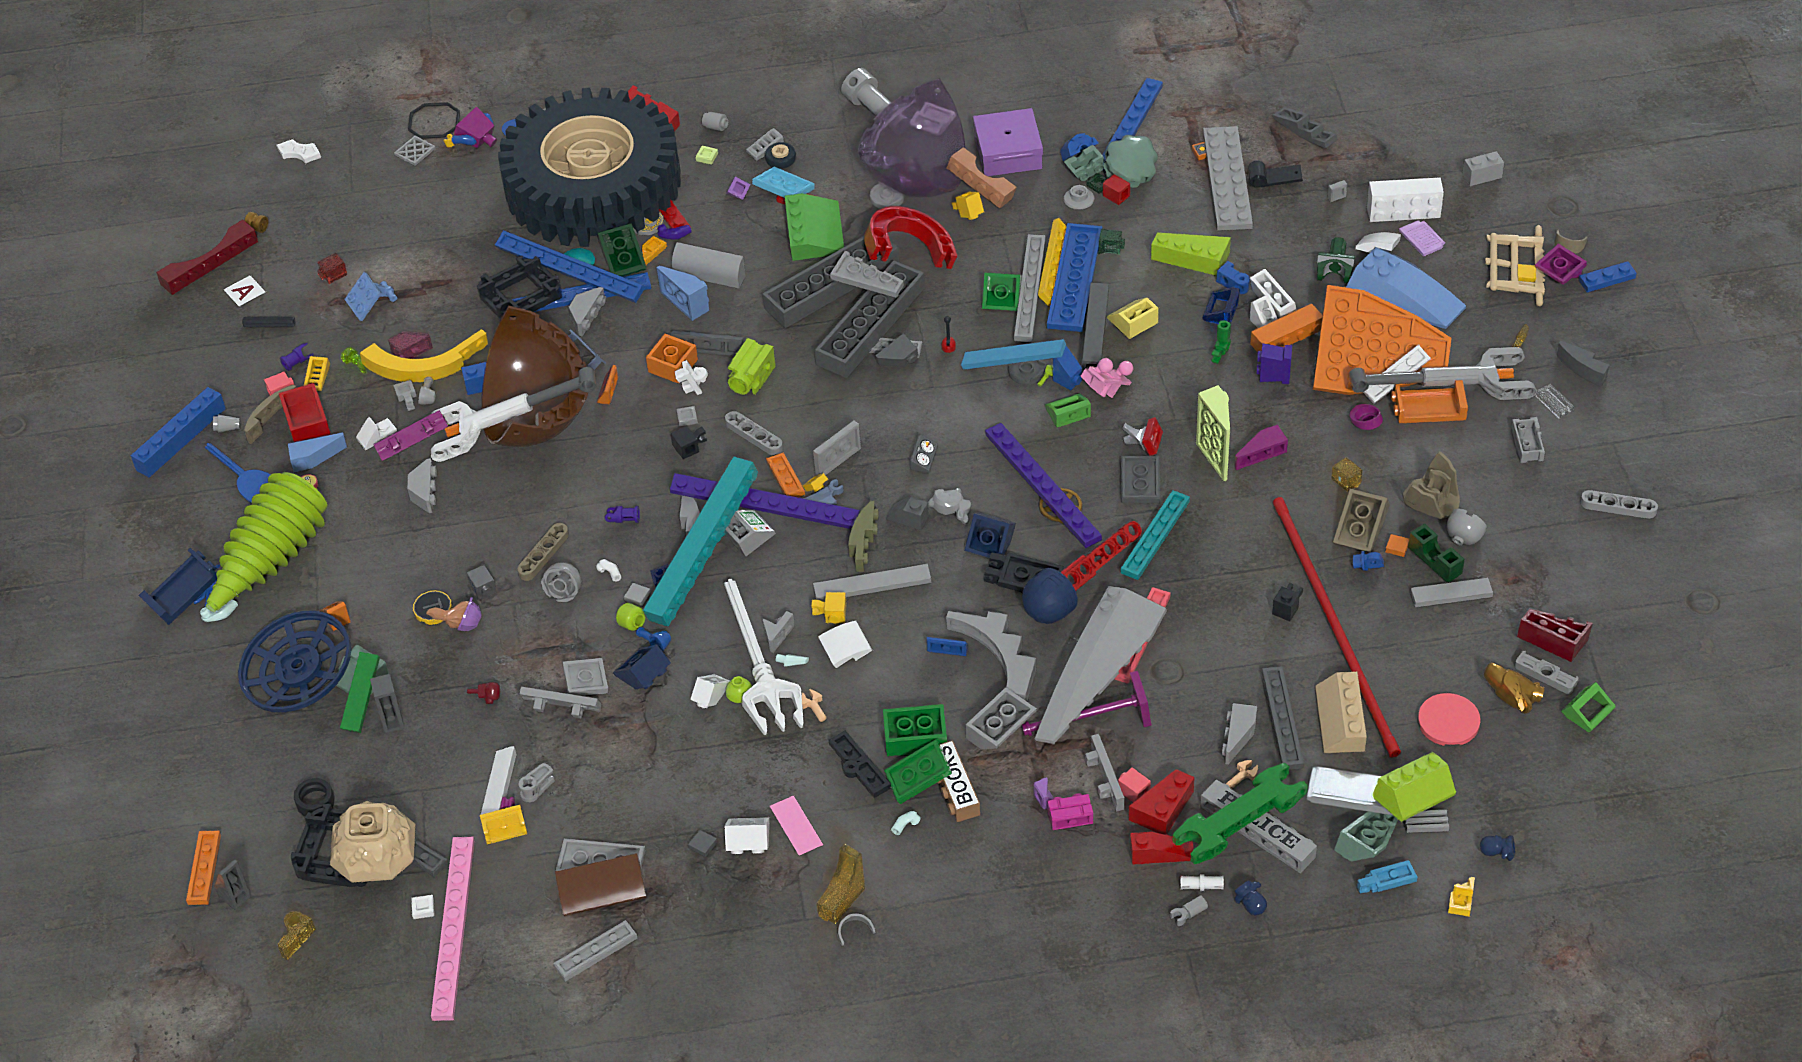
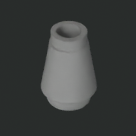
[213,414,240,433]

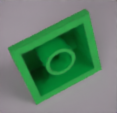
[982,273,1022,311]

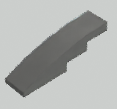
[1273,107,1337,148]

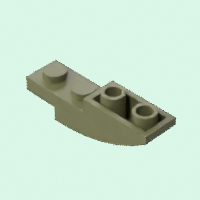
[848,501,879,572]

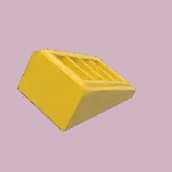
[304,356,330,391]

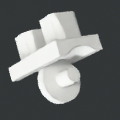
[675,360,708,395]

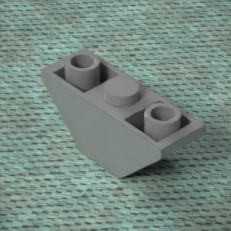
[569,287,606,337]
[407,458,437,513]

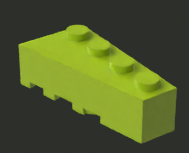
[1151,233,1231,276]

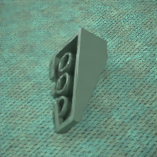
[1334,811,1398,862]

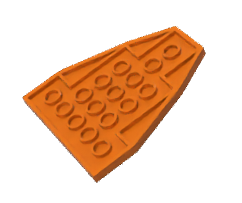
[1313,285,1451,395]

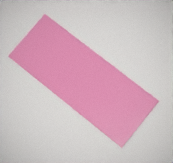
[770,796,823,855]

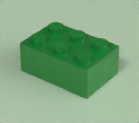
[883,704,947,756]

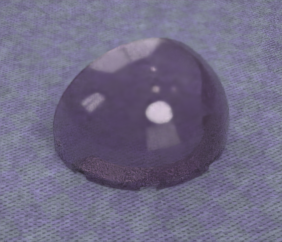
[858,78,966,198]

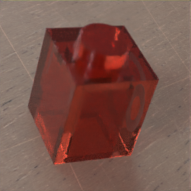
[317,253,347,284]

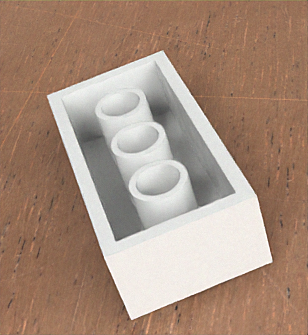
[1367,178,1444,222]

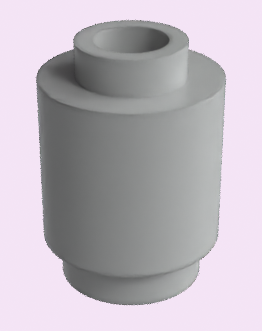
[702,112,728,131]

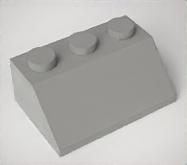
[966,688,1037,750]

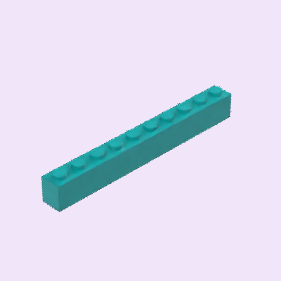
[643,457,758,627]

